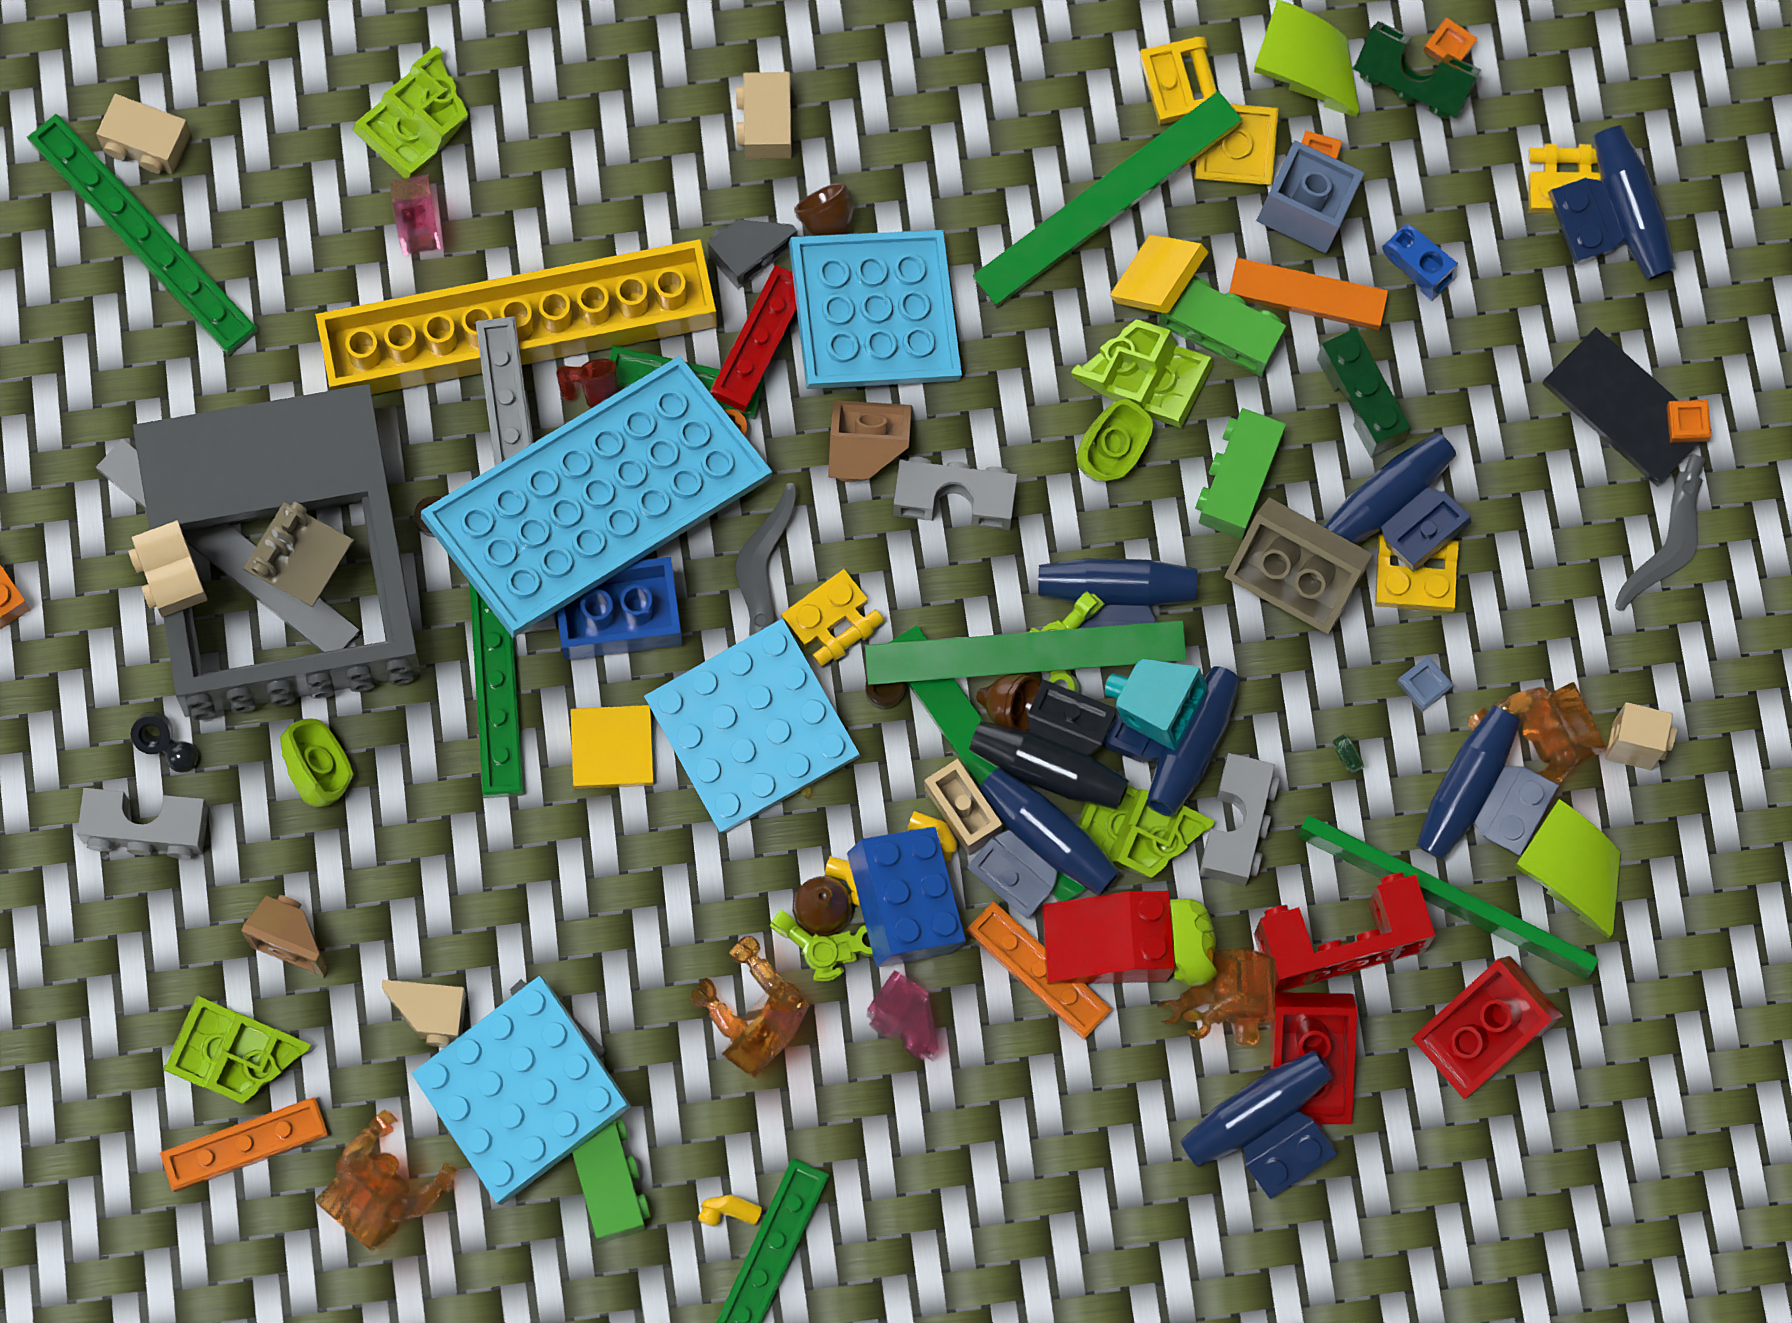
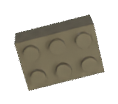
[1224,497,1373,634]

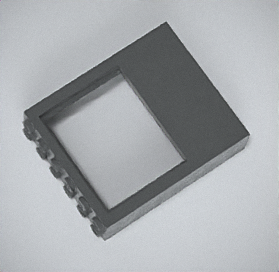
[133,384,421,720]

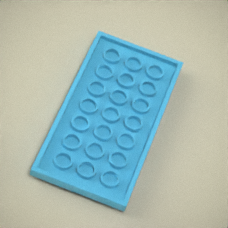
[421,355,773,638]

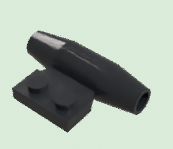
[969,679,1129,810]

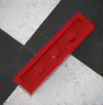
[710,264,797,413]

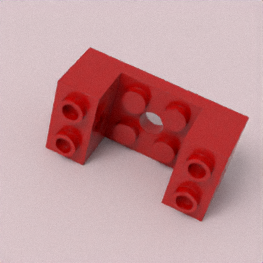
[1253,872,1436,992]

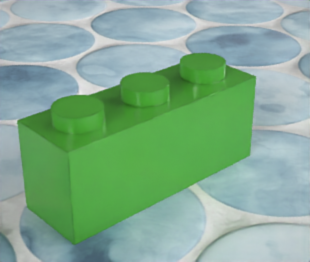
[1158,276,1286,377]
[1195,408,1286,540]
[572,1116,650,1244]

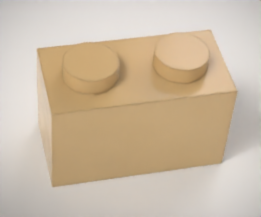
[736,72,791,159]
[96,94,191,174]
[1605,702,1677,771]
[924,759,1002,855]

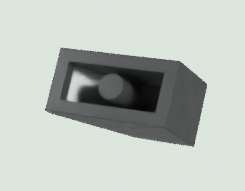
[708,220,797,289]

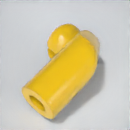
[908,811,957,863]
[825,856,860,906]
[698,1195,761,1227]

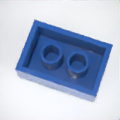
[557,557,682,660]
[847,827,966,968]

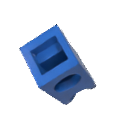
[1382,224,1458,301]

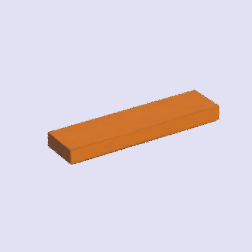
[1229,258,1388,330]
[966,901,1112,1041]
[160,1097,329,1193]

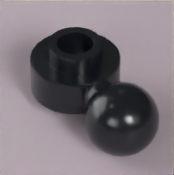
[131,712,198,773]

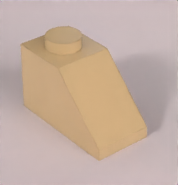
[382,980,467,1048]

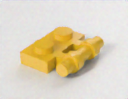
[1528,144,1601,214]
[781,569,884,667]

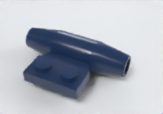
[1548,125,1676,280]
[1323,432,1471,572]
[1038,558,1197,629]
[1104,666,1241,817]
[1416,706,1559,861]
[967,768,1120,919]
[1180,1050,1337,1199]

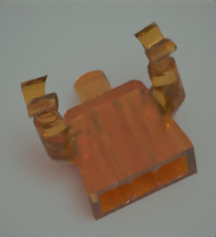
[1468,682,1607,784]
[691,936,809,1079]
[1157,947,1275,1045]
[314,1109,457,1252]

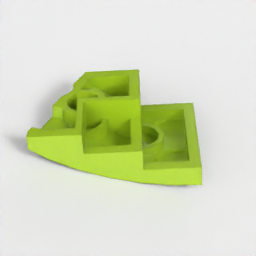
[1253,0,1359,118]
[352,45,468,181]
[1071,319,1214,428]
[1077,785,1215,878]
[1515,799,1621,938]
[163,996,311,1104]

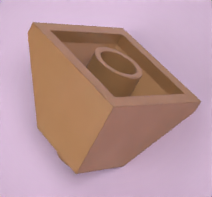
[828,400,911,482]
[241,895,328,978]

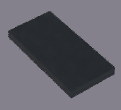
[1542,327,1712,487]

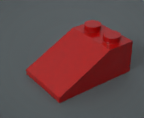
[1042,891,1175,984]
[1411,956,1564,1100]
[1270,992,1357,1125]

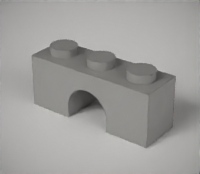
[893,457,1017,531]
[1199,753,1279,886]
[77,788,209,859]

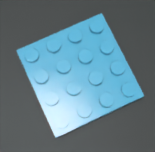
[789,230,962,389]
[644,618,861,835]
[411,975,631,1205]

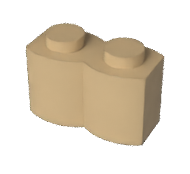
[128,520,207,617]

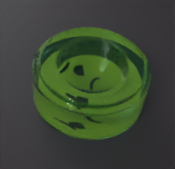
[1332,733,1365,774]

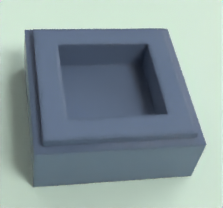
[1397,655,1454,712]

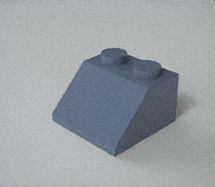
[1256,140,1364,254]

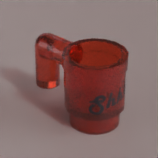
[556,358,621,408]

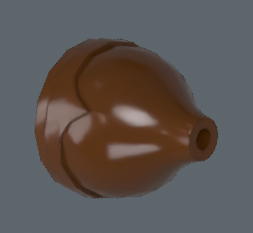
[794,182,854,236]
[976,673,1041,731]
[792,876,853,937]

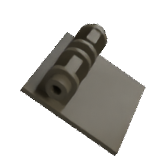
[243,502,354,607]

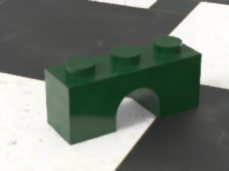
[1353,21,1481,119]
[1317,328,1411,458]

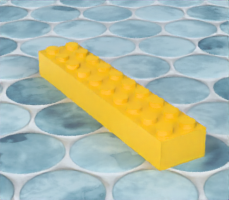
[316,239,717,395]

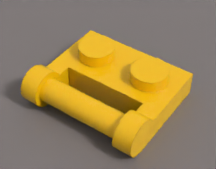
[1139,37,1217,125]
[1375,535,1458,612]

